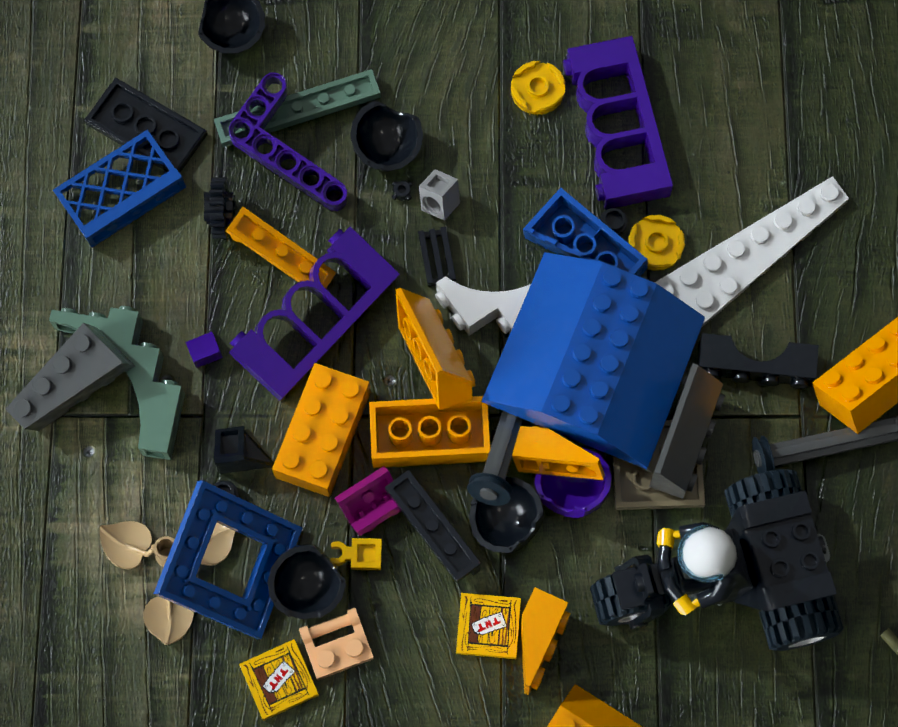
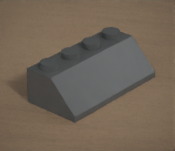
[649,363,725,499]

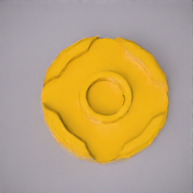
[511,61,565,115]
[628,215,685,271]

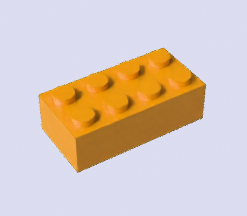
[812,317,898,434]
[272,363,371,497]
[369,396,490,468]

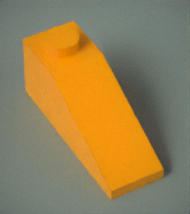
[512,426,605,480]

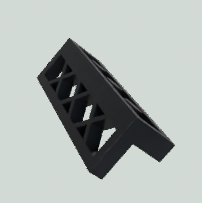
[385,470,481,583]

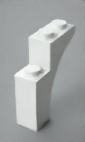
[435,276,531,336]

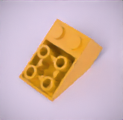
[521,587,571,695]

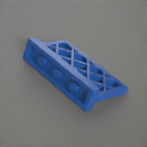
[53,129,186,248]

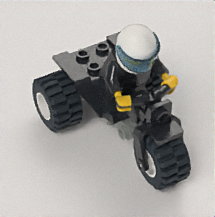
[590,469,844,651]

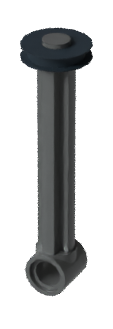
[467,411,524,506]
[752,415,898,473]

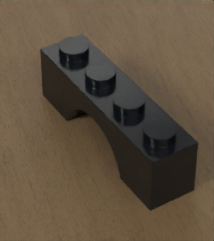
[697,333,819,389]

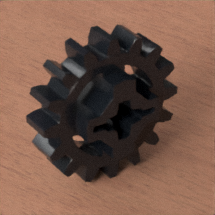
[204,177,236,239]

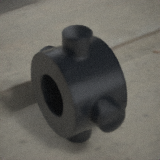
[391,181,412,201]

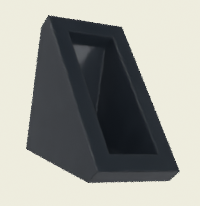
[214,426,274,474]

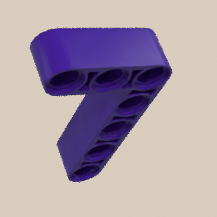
[229,72,347,211]

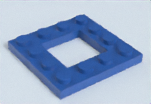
[153,480,302,639]

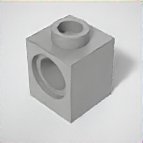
[419,169,460,221]

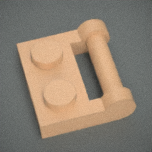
[299,608,374,681]

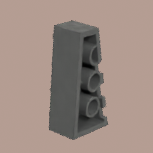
[5,323,135,431]

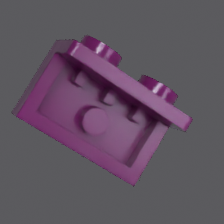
[335,466,401,536]

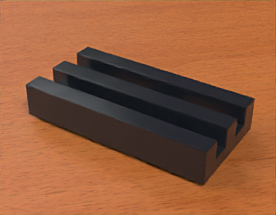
[418,226,456,287]

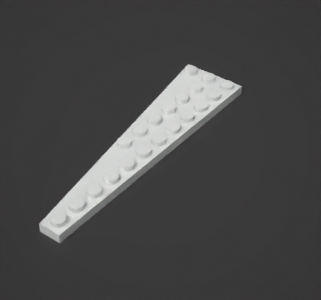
[654,176,849,328]

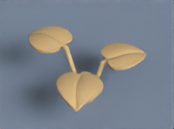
[100,521,236,645]

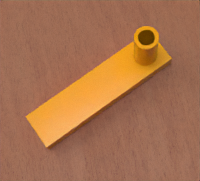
[225,207,337,289]

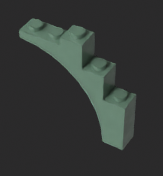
[49,306,185,460]

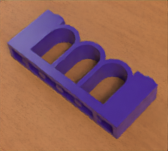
[563,36,673,210]
[229,227,399,400]

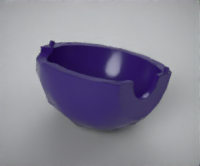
[534,447,612,518]

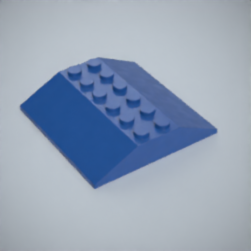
[481,252,705,470]

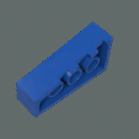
[523,188,648,277]

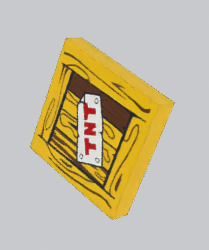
[456,593,521,659]
[239,639,319,721]

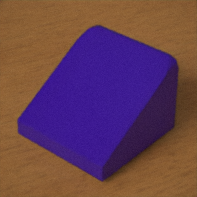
[186,332,223,368]

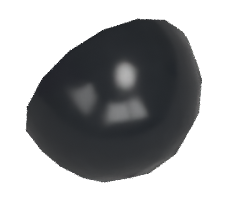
[198,0,265,54]
[350,101,423,172]
[469,477,544,553]
[268,544,346,620]

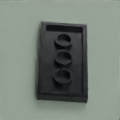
[84,77,208,173]

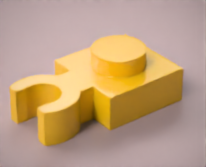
[330,538,382,570]

